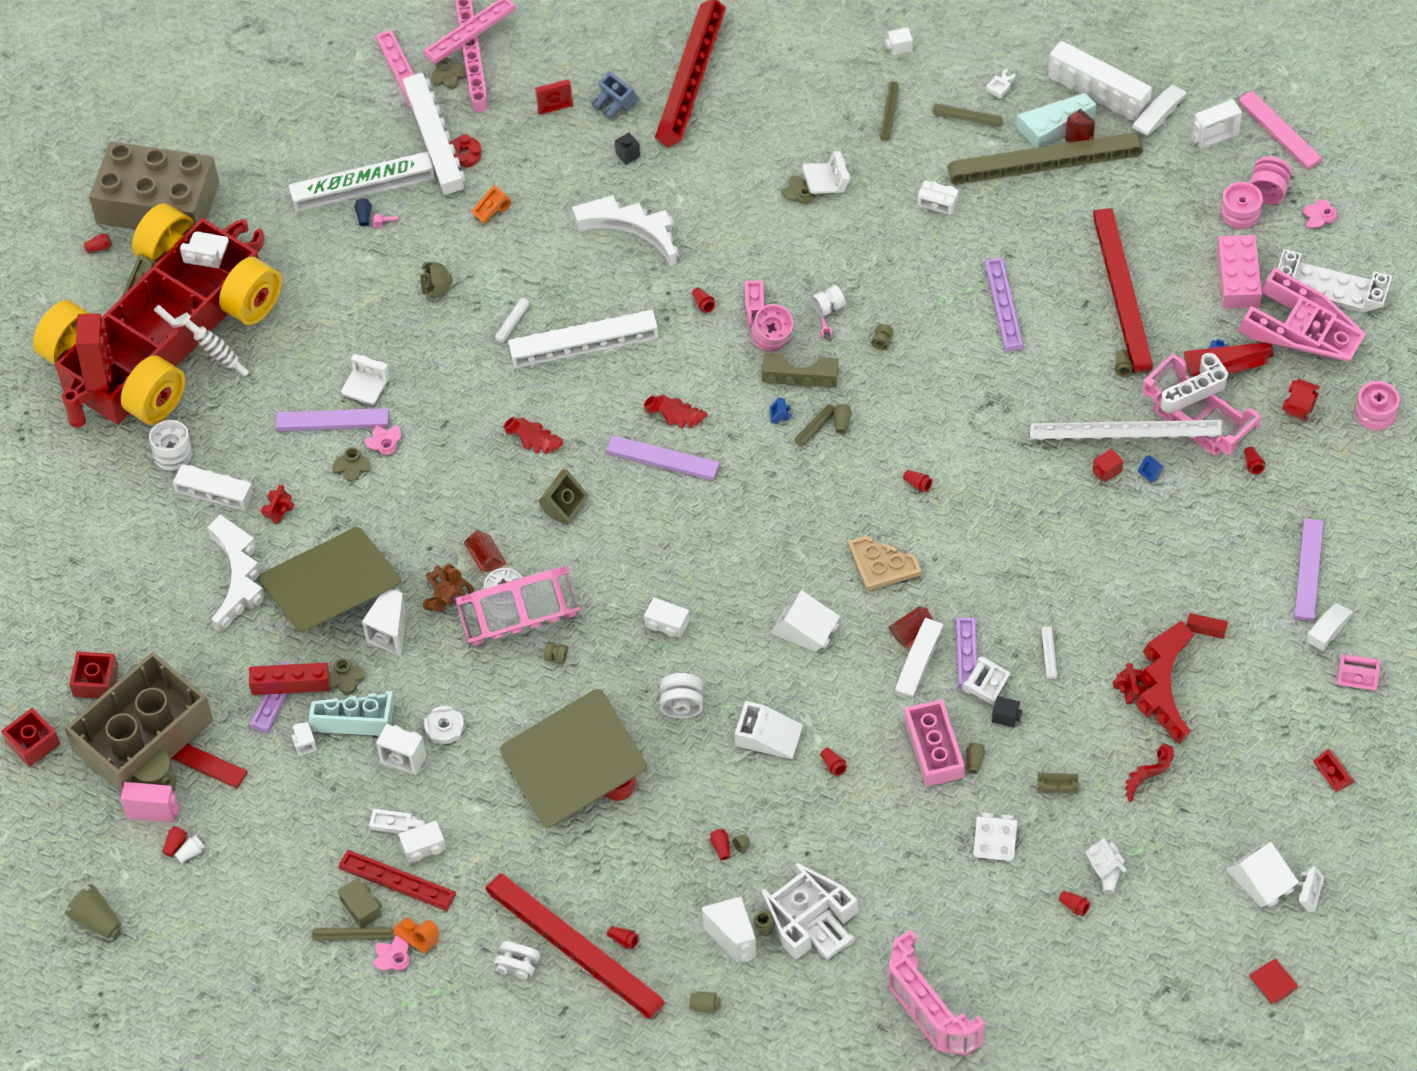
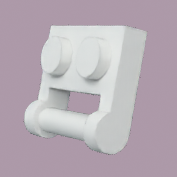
[962,657,1010,705]
[802,909,856,960]

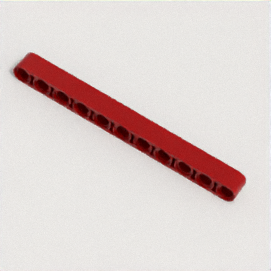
[1093,208,1153,373]
[485,873,665,1019]

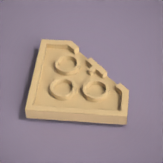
[848,536,922,591]

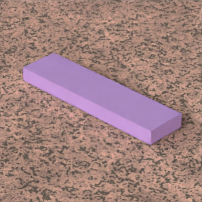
[956,618,978,689]
[250,661,291,734]

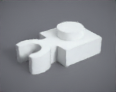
[986,69,1016,99]

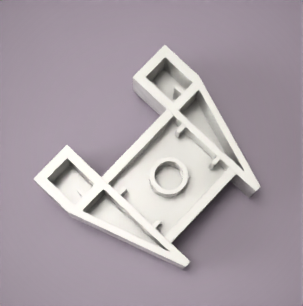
[761,863,859,960]

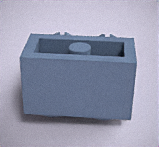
[591,71,639,119]

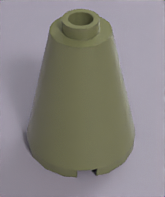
[65,884,122,939]

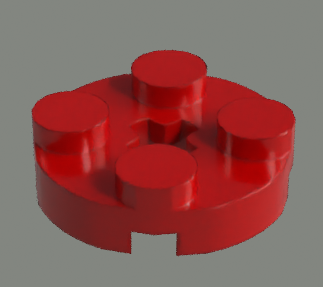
[449,134,482,168]

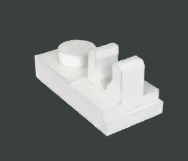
[1298,866,1324,912]

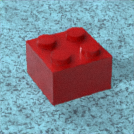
[69,651,119,698]
[1,707,60,767]

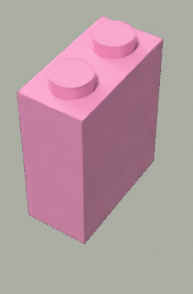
[120,782,180,823]

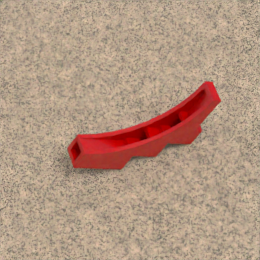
[1135,620,1194,744]

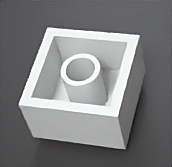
[376,724,426,775]

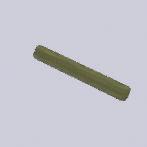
[880,81,899,140]
[933,104,1003,127]
[312,927,393,940]

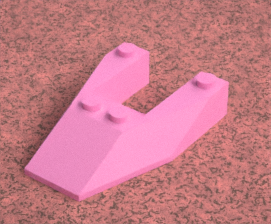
[1238,267,1366,362]

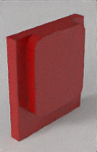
[1249,958,1298,1004]

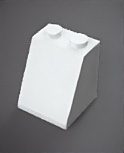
[362,588,406,657]
[770,590,840,652]
[1226,842,1299,907]
[701,896,756,962]

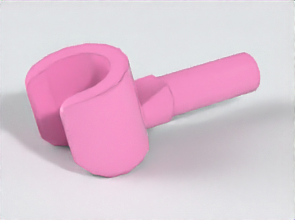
[373,214,398,228]
[821,317,832,339]

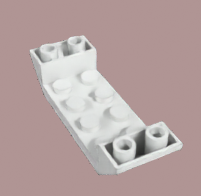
[1277,249,1392,313]

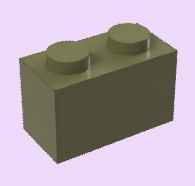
[337,878,382,927]

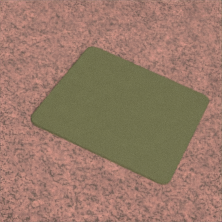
[259,527,401,632]
[500,689,647,828]

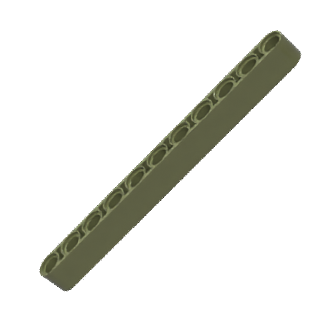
[947,133,1143,185]

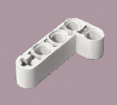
[1160,353,1228,413]

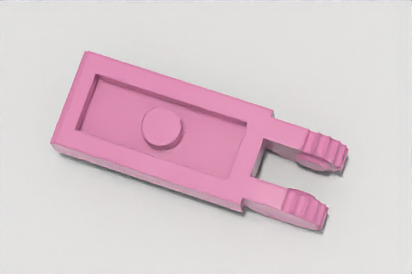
[745,280,764,326]

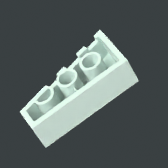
[1017,93,1096,148]
[309,691,394,736]

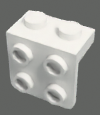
[802,151,850,194]
[180,232,229,268]
[341,354,390,405]
[974,812,1018,861]

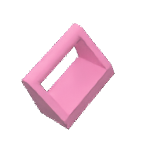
[1337,654,1381,691]

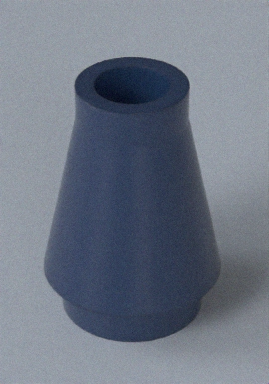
[354,198,372,227]

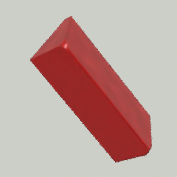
[1186,613,1228,639]
[1313,749,1355,792]

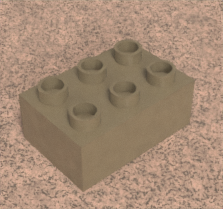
[89,141,219,230]
[65,651,213,794]

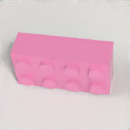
[1217,235,1262,309]
[904,699,965,787]

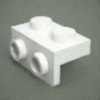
[1085,838,1127,878]

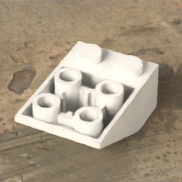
[735,701,803,760]

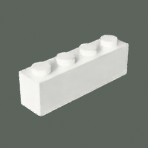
[173,464,254,511]

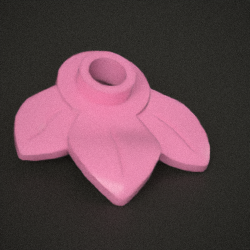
[1302,199,1338,228]
[365,425,401,455]
[373,936,410,971]

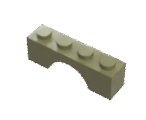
[762,353,839,388]

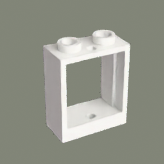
[1191,100,1242,149]

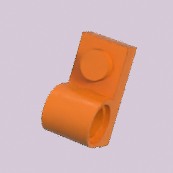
[471,185,511,224]
[393,917,439,954]

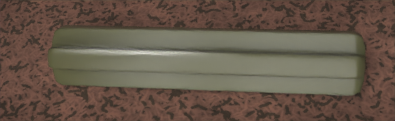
[795,404,836,446]

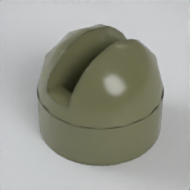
[733,835,750,853]

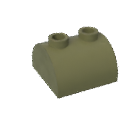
[539,469,589,523]
[133,749,176,792]

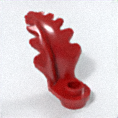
[644,395,708,428]
[503,417,564,454]
[1125,744,1174,802]

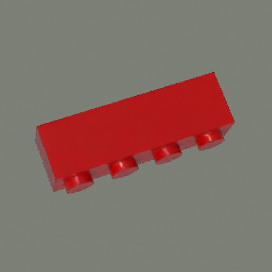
[249,662,330,695]

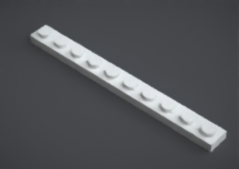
[1030,420,1222,440]

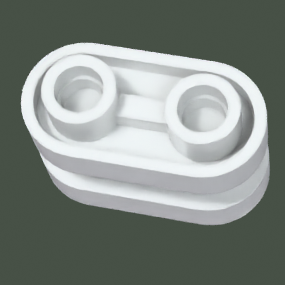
[493,941,541,980]

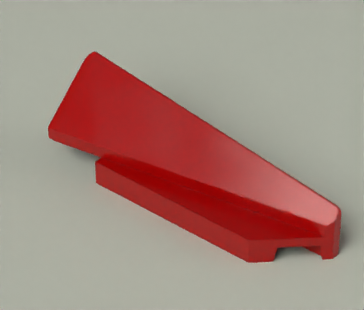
[1184,342,1274,377]

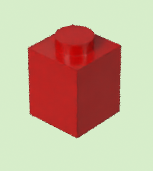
[1092,448,1123,483]

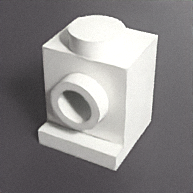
[291,722,317,757]

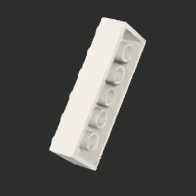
[1048,41,1152,122]

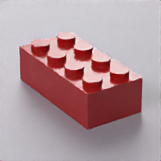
[75,313,114,391]

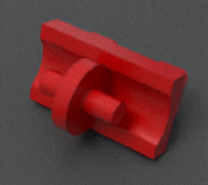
[261,485,294,524]
[1112,663,1146,704]

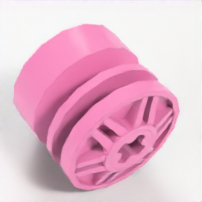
[1249,156,1292,205]
[750,304,793,351]

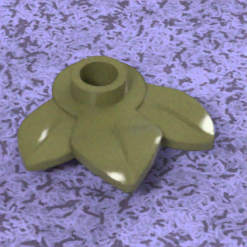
[432,58,467,89]
[781,176,814,204]
[332,447,370,482]
[330,658,365,694]

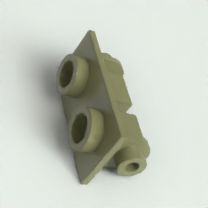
[1037,773,1079,793]

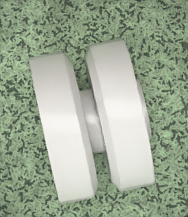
[660,673,703,719]

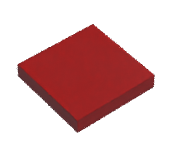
[535,79,573,115]

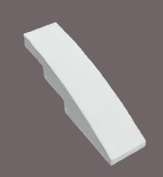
[1132,84,1187,135]
[895,618,943,698]

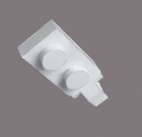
[369,809,426,834]

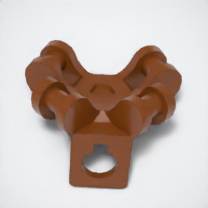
[423,564,474,612]

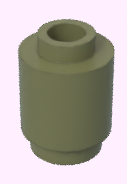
[689,991,720,1014]

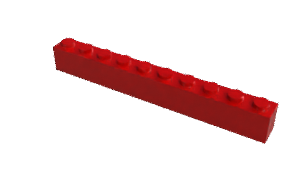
[655,0,726,148]

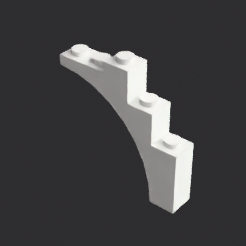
[572,195,679,266]
[207,515,264,633]

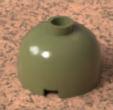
[420,262,452,298]

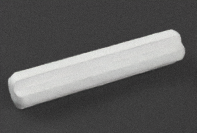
[495,298,529,343]
[1042,626,1057,680]

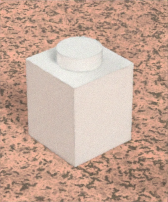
[885,27,913,56]

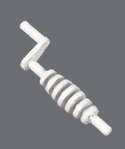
[154,305,249,376]

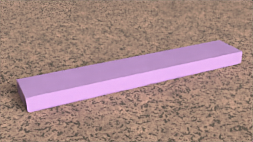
[985,258,1024,352]
[276,408,389,431]
[606,435,720,481]
[1294,518,1324,622]

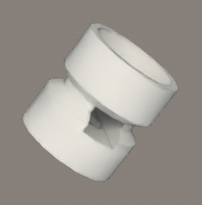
[811,285,846,317]

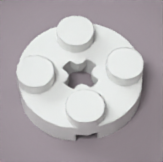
[424,706,464,744]

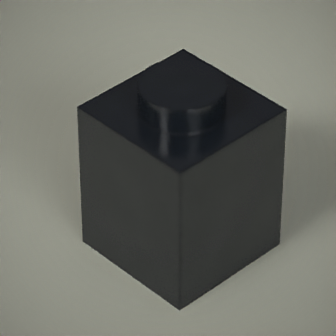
[614,132,640,165]
[992,696,1023,728]

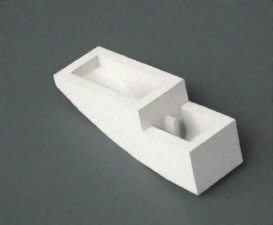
[1306,603,1353,651]

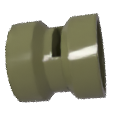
[871,324,894,350]
[544,641,568,664]

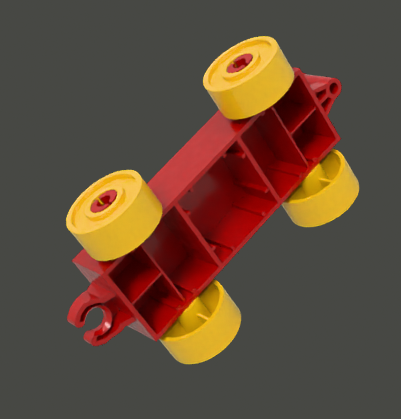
[33,203,282,428]

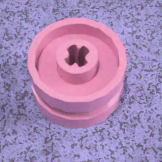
[1221,182,1263,229]
[1355,381,1400,430]

